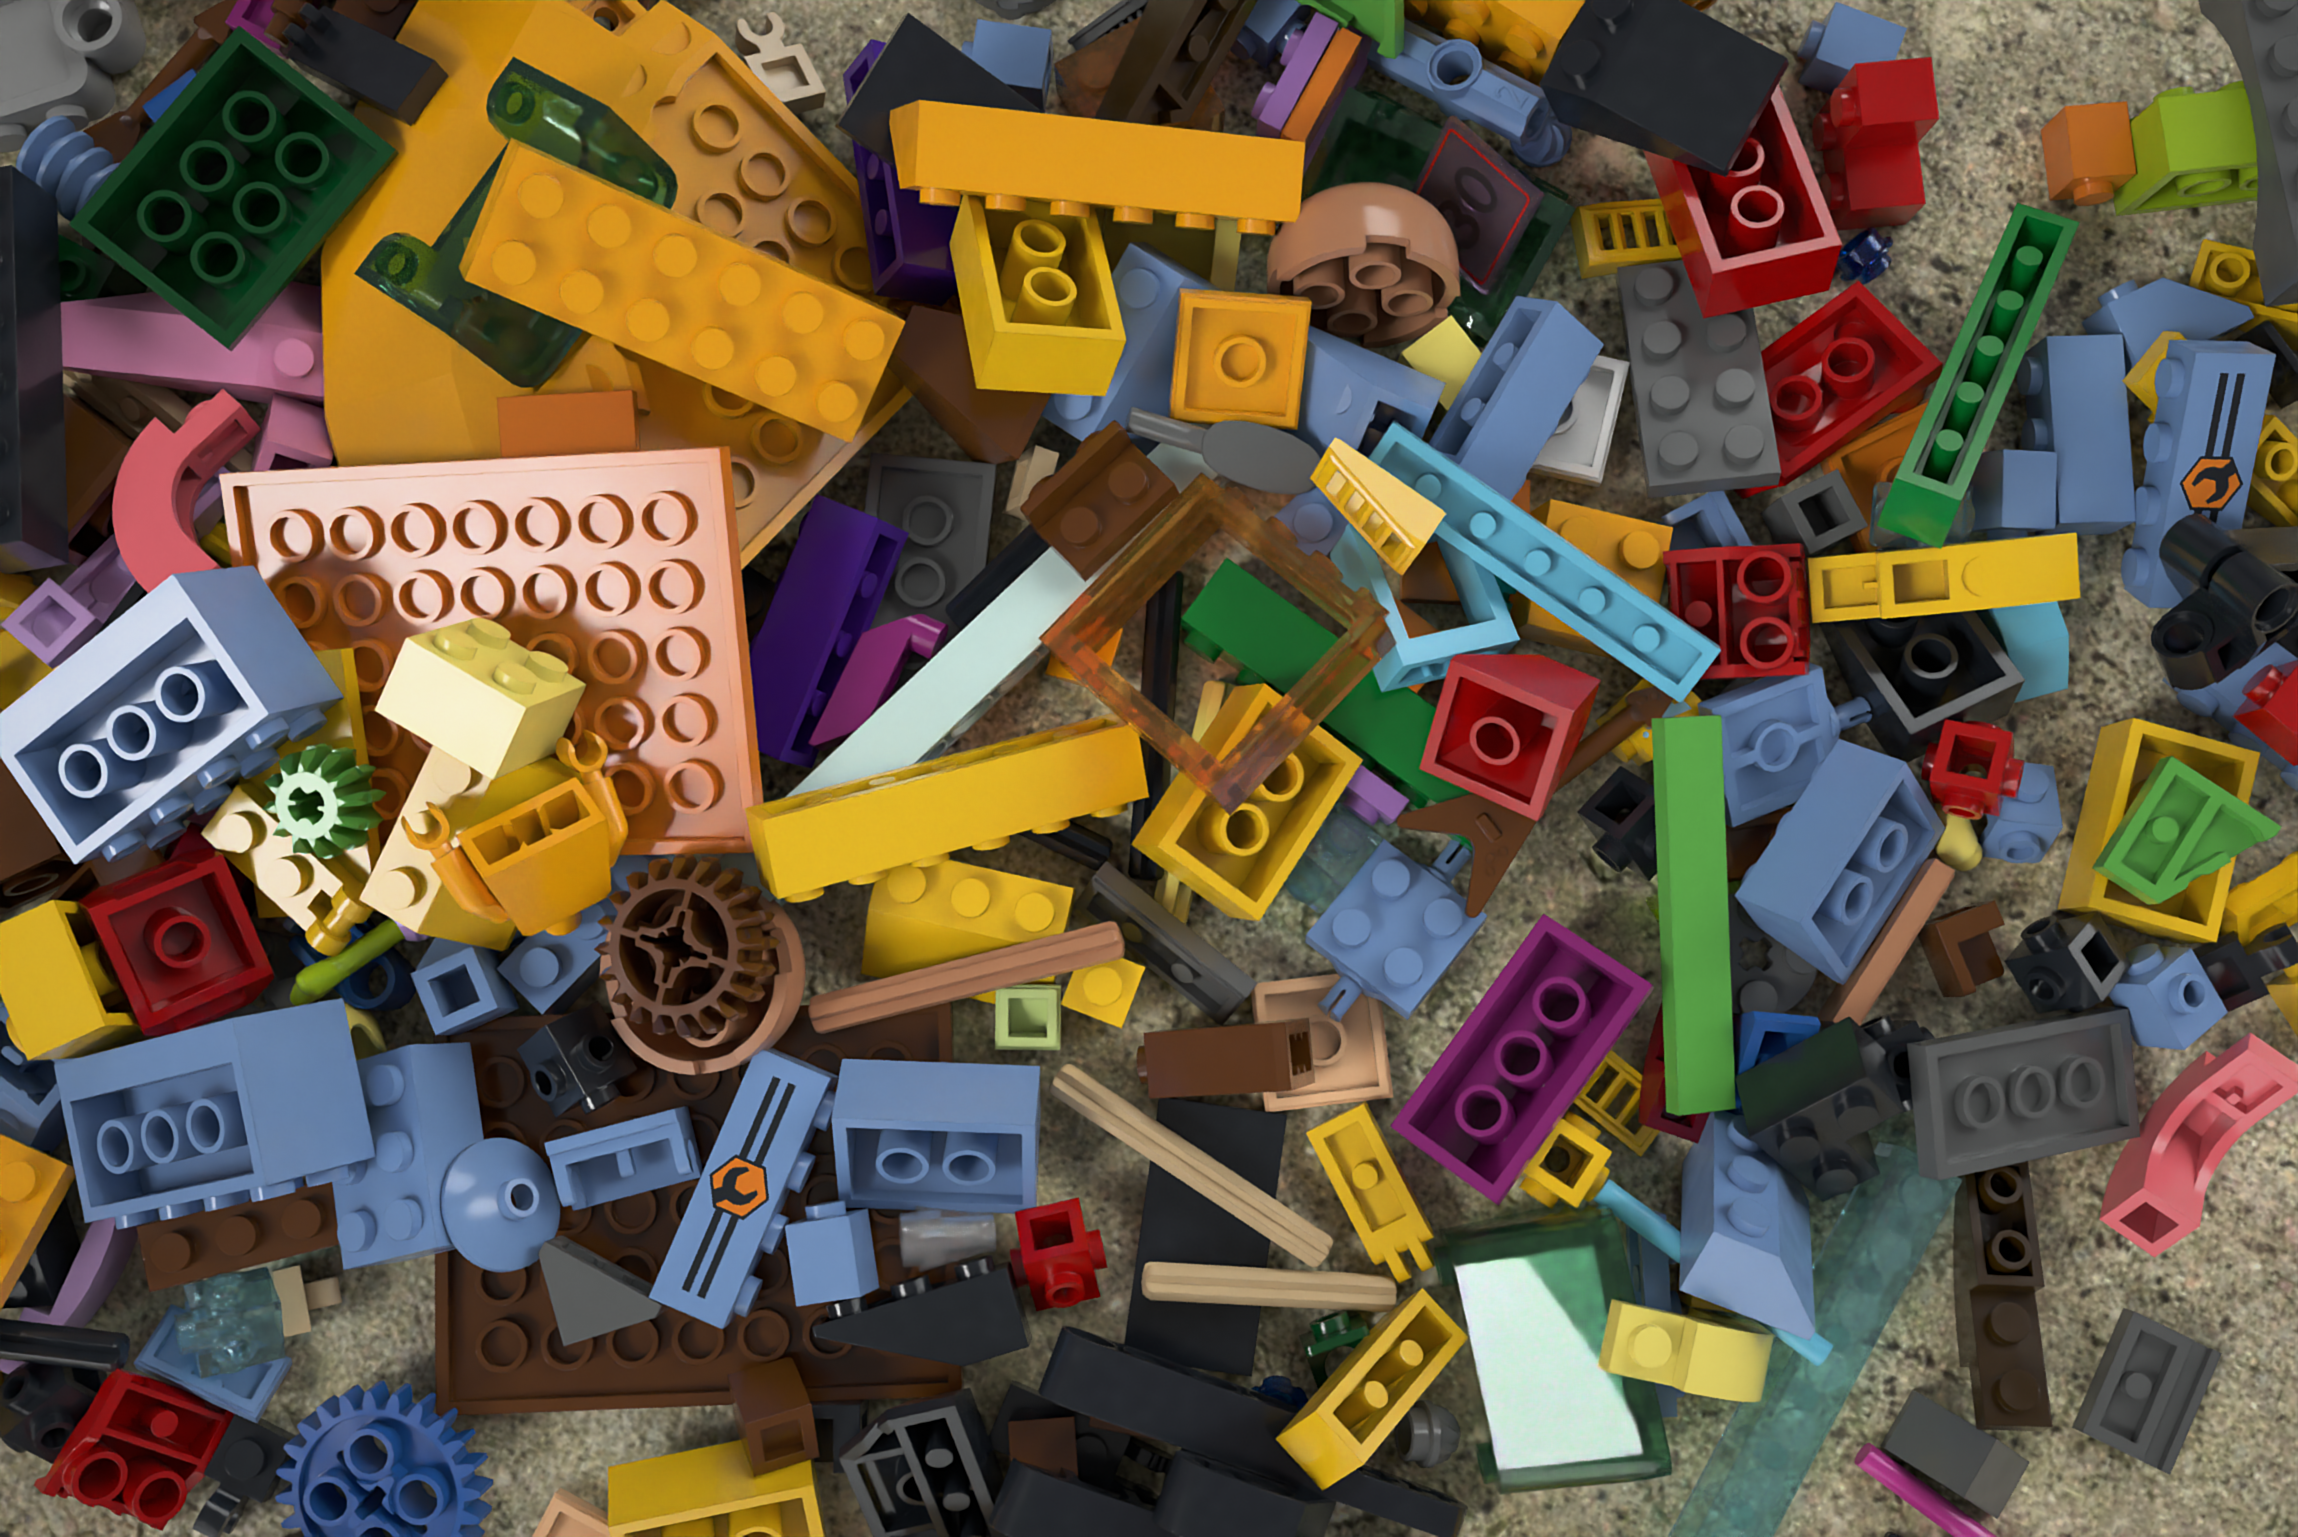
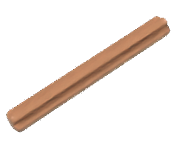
[808,921,1125,1034]

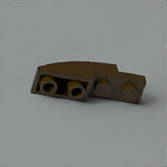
[1953,1161,2053,1432]

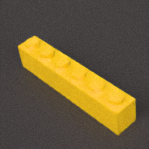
[745,713,1149,903]

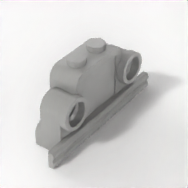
[0,0,146,152]

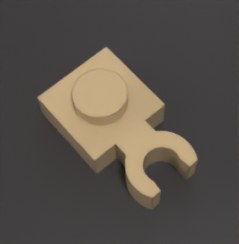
[735,12,826,115]

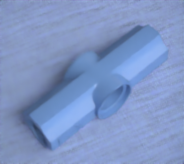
[1367,19,1551,147]

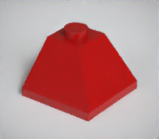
[1419,654,1601,821]

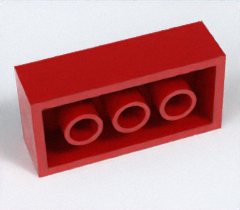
[1643,43,1842,319]

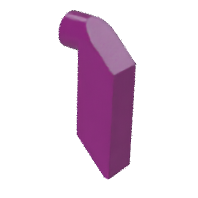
[808,614,949,751]

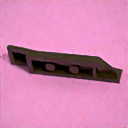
[1094,0,1258,125]

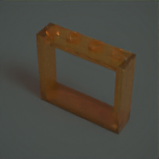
[1038,472,1397,816]

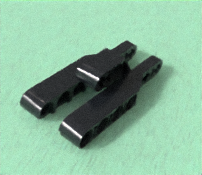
[988,1326,1468,1537]

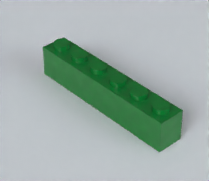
[1877,202,2080,549]
[1180,557,1473,851]

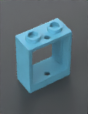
[1329,523,1520,692]

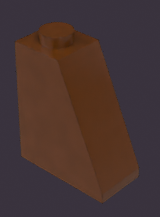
[1137,1018,1315,1099]

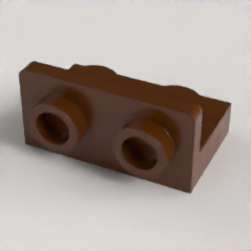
[1020,420,1180,582]

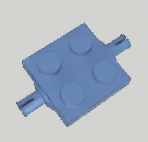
[1697,663,1872,828]
[1305,839,1488,1022]

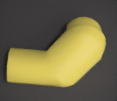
[1934,774,1983,871]

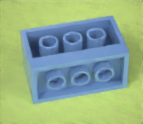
[0,565,344,865]
[54,998,376,1230]

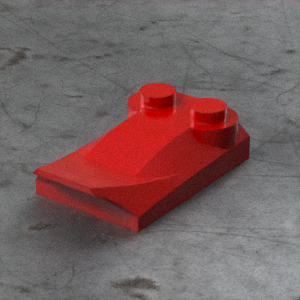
[1733,280,1943,499]

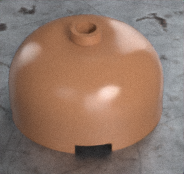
[1266,182,1460,349]
[600,882,806,1075]

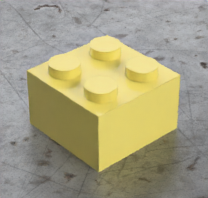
[375,618,587,780]

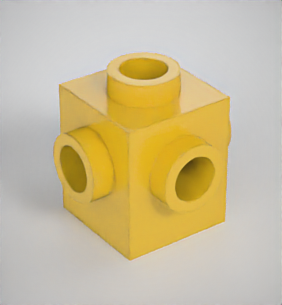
[1519,1111,1612,1209]

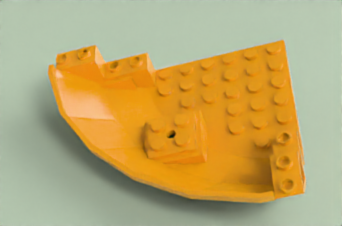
[320,0,963,570]

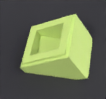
[995,984,1062,1050]

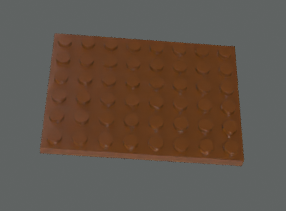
[433,1001,964,1416]

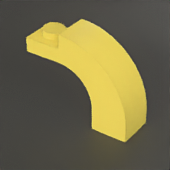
[1597,1299,1774,1402]

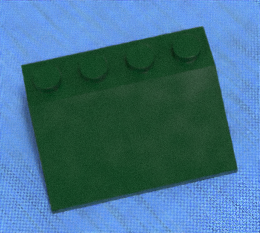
[68,26,399,352]

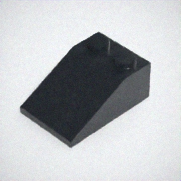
[1539,0,1789,177]
[1819,536,2025,763]

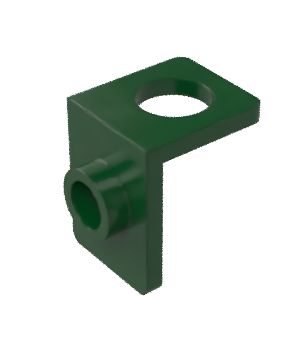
[1299,1310,1370,1390]

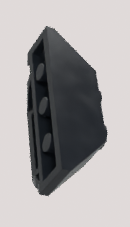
[839,1387,1008,1537]

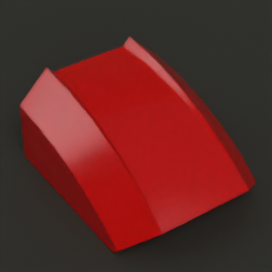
[78,847,275,1037]

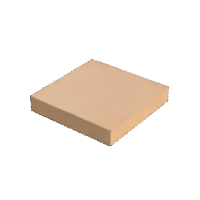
[1250,974,1393,1112]

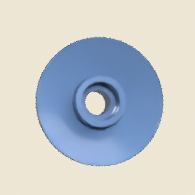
[440,1138,560,1272]

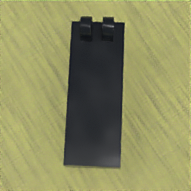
[282,2,449,126]

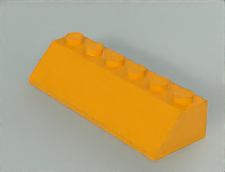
[889,100,1305,236]

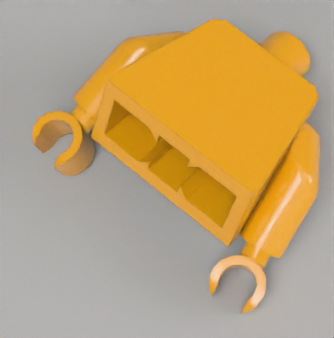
[401,729,628,936]

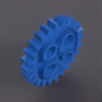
[275,1381,493,1537]

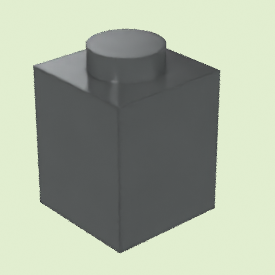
[1760,469,1868,561]

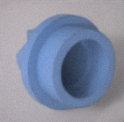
[1509,108,1572,168]

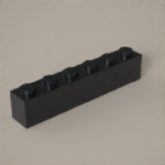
[0,165,69,574]

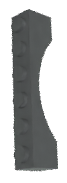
[2198,0,2298,307]

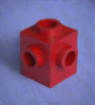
[1921,719,2025,820]
[1010,1197,1108,1311]

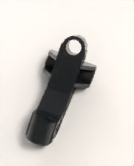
[2150,513,2298,690]

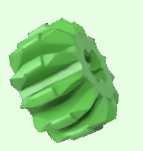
[262,743,387,859]

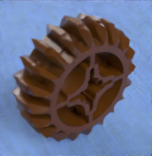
[594,854,780,1038]

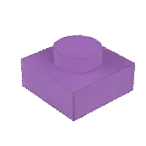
[1342,764,1410,826]

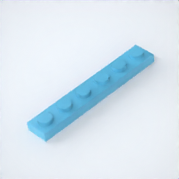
[1368,421,1721,703]

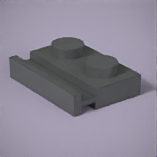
[2072,1308,2222,1475]

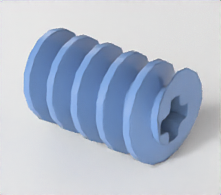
[16,115,120,222]

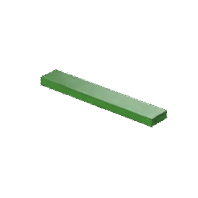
[1651,715,1736,1116]

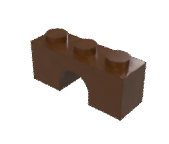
[136,1182,340,1292]

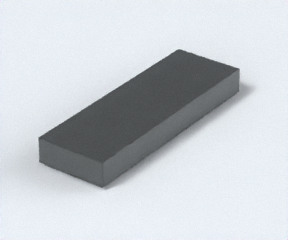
[1074,861,1258,1025]

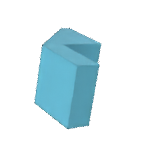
[1974,601,2069,703]

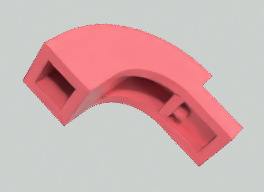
[112,389,262,593]
[2099,1032,2298,1258]

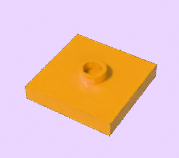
[1168,288,1312,430]

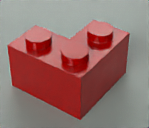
[1812,57,1940,231]

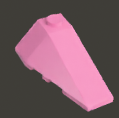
[61,281,324,409]

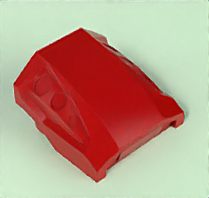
[1663,543,1811,680]
[33,1368,235,1531]

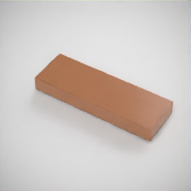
[1816,858,1955,1028]

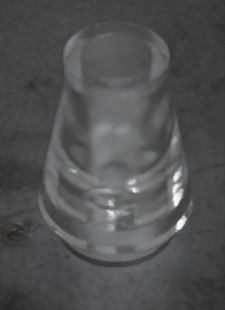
[899,1205,996,1273]

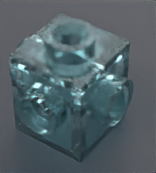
[174,1266,285,1379]

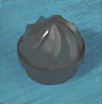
[1395,1400,1461,1468]

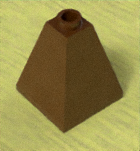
[887,305,1052,465]

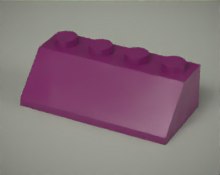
[1390,913,1654,1206]

